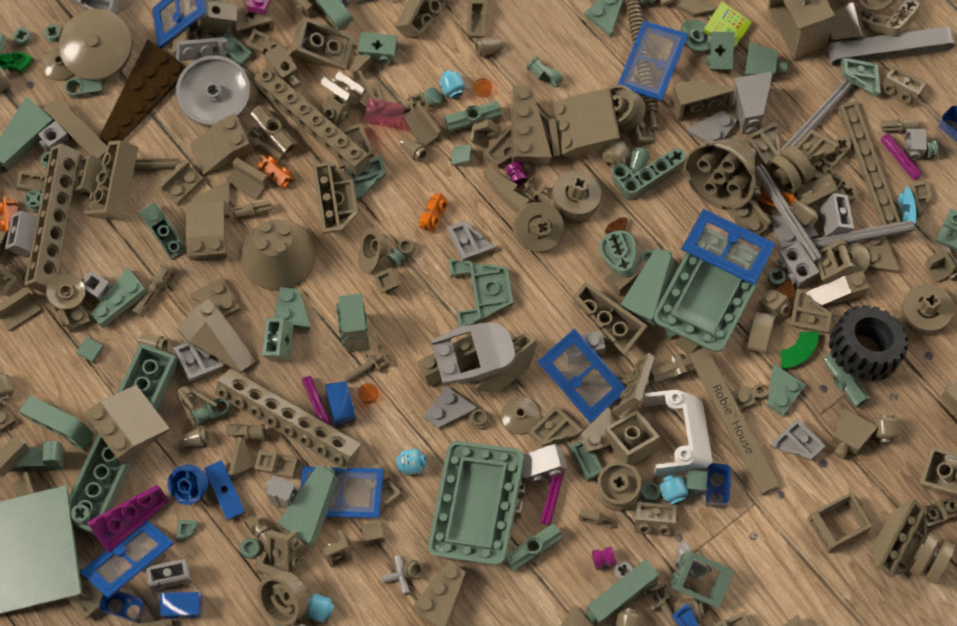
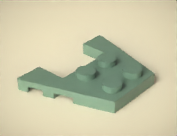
[449,259,514,327]

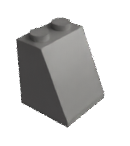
[733,72,772,135]

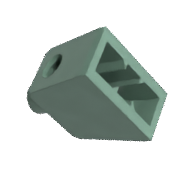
[744,43,788,82]

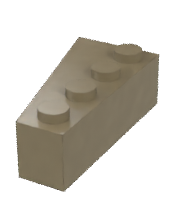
[511,85,552,164]

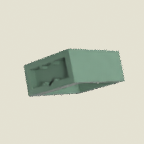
[671,550,735,608]

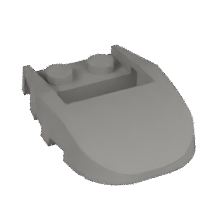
[431,322,515,386]

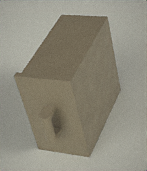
[767,0,835,61]

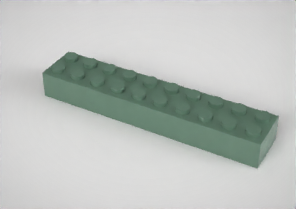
[69,343,179,538]

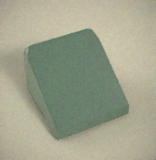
[451,144,471,167]

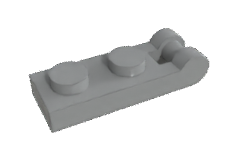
[176,37,228,61]

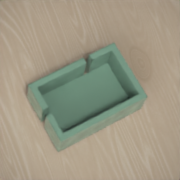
[336,293,370,352]

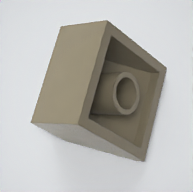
[605,410,660,466]

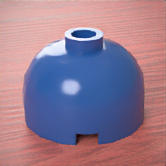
[167,464,208,505]

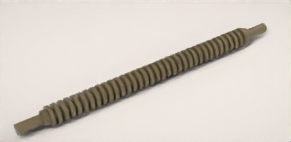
[626,0,658,130]

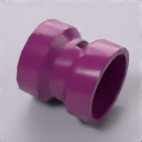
[505,161,529,187]
[592,546,616,570]

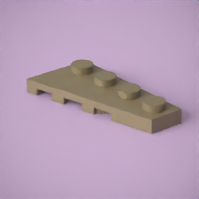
[482,108,551,168]

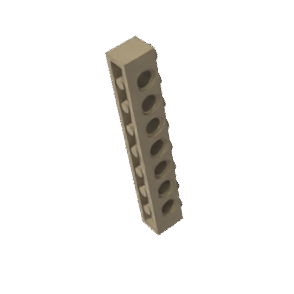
[254,66,371,177]
[24,143,80,293]
[215,369,362,470]

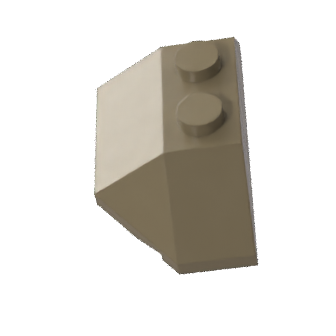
[312,161,358,234]
[468,332,537,392]
[872,498,927,577]

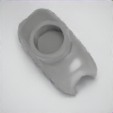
[675,542,707,579]

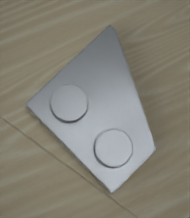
[687,110,737,143]
[770,215,818,250]
[447,221,496,262]
[173,342,223,382]
[423,386,477,429]
[770,418,826,461]

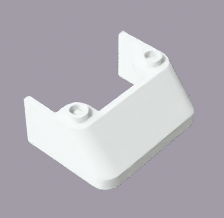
[643,390,712,477]

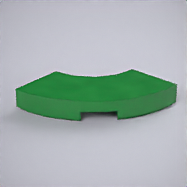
[0,52,35,74]
[780,332,819,370]

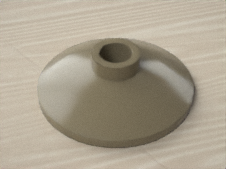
[42,48,74,81]
[835,242,870,277]
[46,273,85,310]
[501,397,540,434]

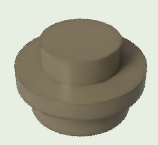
[397,239,416,258]
[469,409,489,429]
[404,559,423,580]

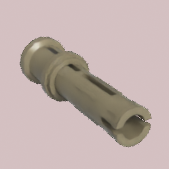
[132,263,176,318]

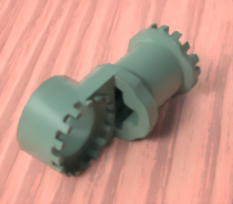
[526,57,563,87]
[191,398,231,427]

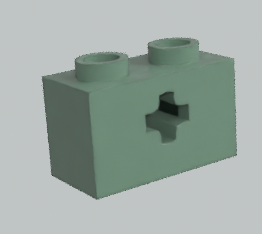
[358,32,398,64]
[706,32,734,70]
[262,318,294,362]

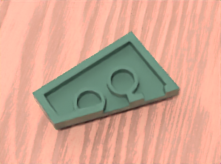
[91,267,148,328]

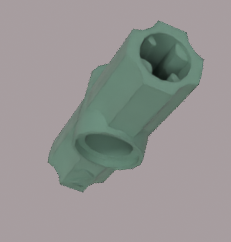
[444,101,502,132]
[822,353,870,408]
[505,524,563,572]

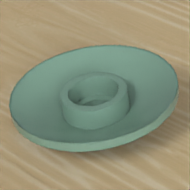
[680,19,710,52]

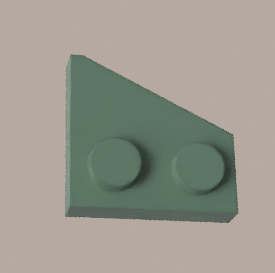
[346,156,387,201]

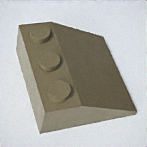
[553,88,620,160]
[84,385,170,465]

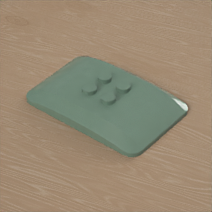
[654,228,767,352]
[428,441,524,565]

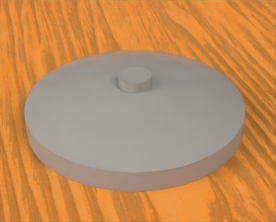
[176,55,251,127]

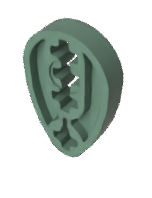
[599,231,638,277]

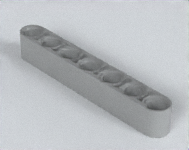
[827,27,956,66]

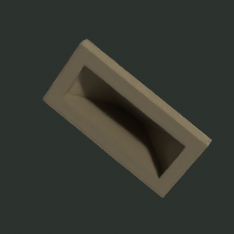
[228,437,256,480]

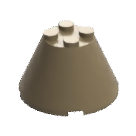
[684,136,756,209]
[240,220,316,291]

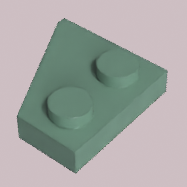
[584,0,623,37]
[841,58,881,97]
[274,287,311,330]
[767,364,805,417]

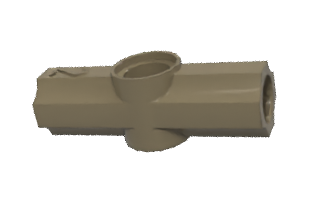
[251,105,298,155]
[650,354,696,384]

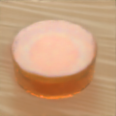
[474,78,492,97]
[359,383,378,404]

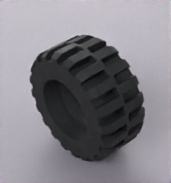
[829,305,908,381]

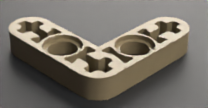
[860,0,920,36]
[812,136,857,203]

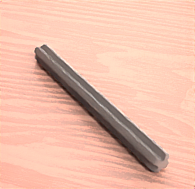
[781,79,855,150]
[755,165,822,263]
[811,220,914,250]

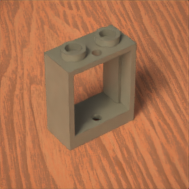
[808,492,872,553]

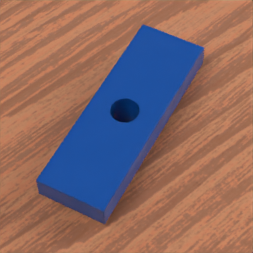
[204,460,245,521]

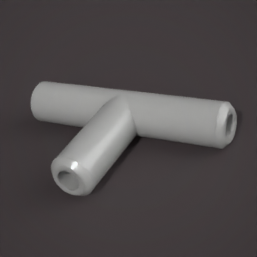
[382,555,410,595]

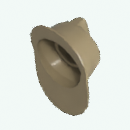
[358,228,388,273]

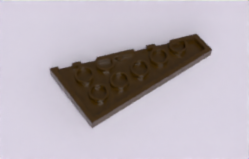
[100,39,186,144]

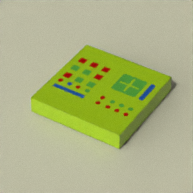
[703,2,752,49]

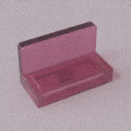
[364,98,405,130]

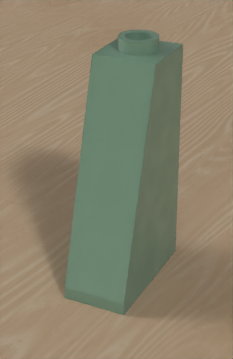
[0,97,53,172]
[620,248,677,328]
[278,464,338,548]
[586,559,659,626]

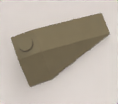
[177,299,256,373]

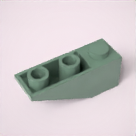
[138,202,187,260]

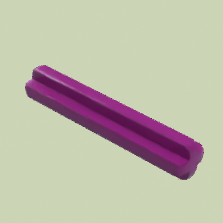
[880,133,922,180]
[302,375,332,426]
[541,471,565,526]

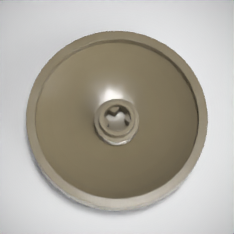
[59,9,133,81]

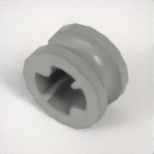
[614,561,633,580]

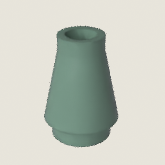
[629,147,650,174]

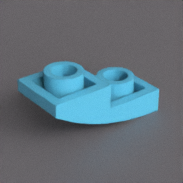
[898,187,916,226]

